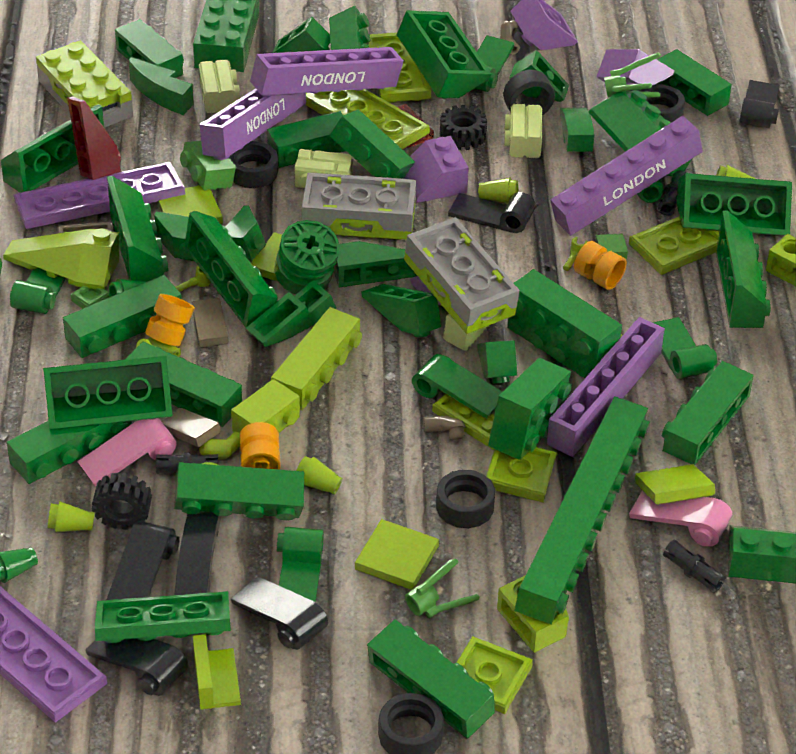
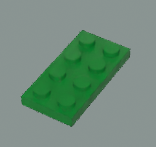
[95,591,231,643]

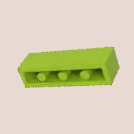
[271,307,362,411]

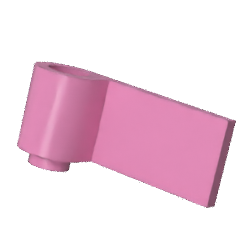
[78,418,177,487]
[629,490,732,547]

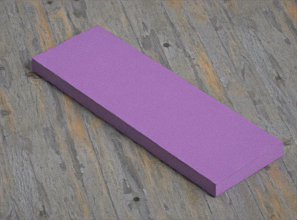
[13,162,185,229]
[0,586,107,723]

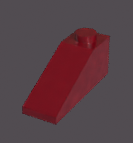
[67,97,121,180]

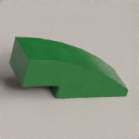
[129,57,194,116]
[560,108,595,152]
[246,280,337,347]

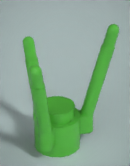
[604,52,661,98]
[405,559,480,618]

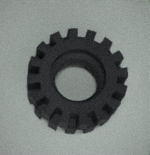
[440,105,487,150]
[91,473,152,530]

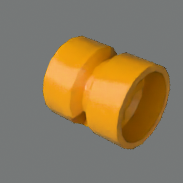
[574,240,627,290]
[145,294,195,346]
[240,422,281,470]

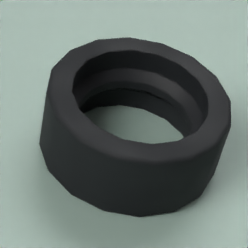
[503,70,555,116]
[639,84,685,122]
[229,141,278,188]
[436,469,496,529]
[378,693,444,754]

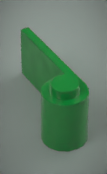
[474,35,514,92]
[10,268,66,314]
[652,317,717,379]
[412,354,502,419]
[277,527,324,603]

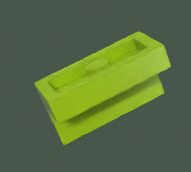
[193,634,241,710]

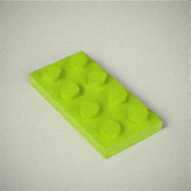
[369,32,431,103]

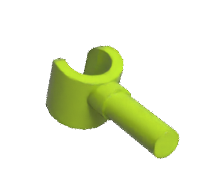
[563,237,588,271]
[175,266,211,292]

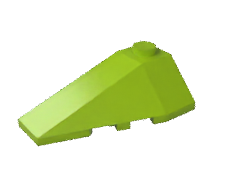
[3,228,119,289]

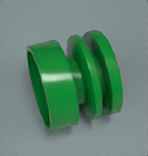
[274,220,340,294]

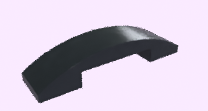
[174,511,221,595]

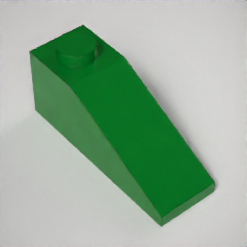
[334,241,417,288]
[361,284,441,337]

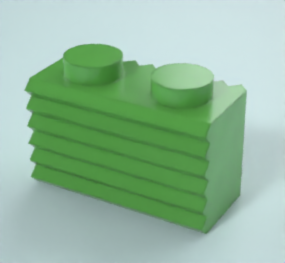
[180,141,236,191]

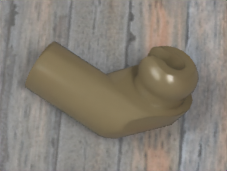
[500,20,520,55]
[423,416,466,440]

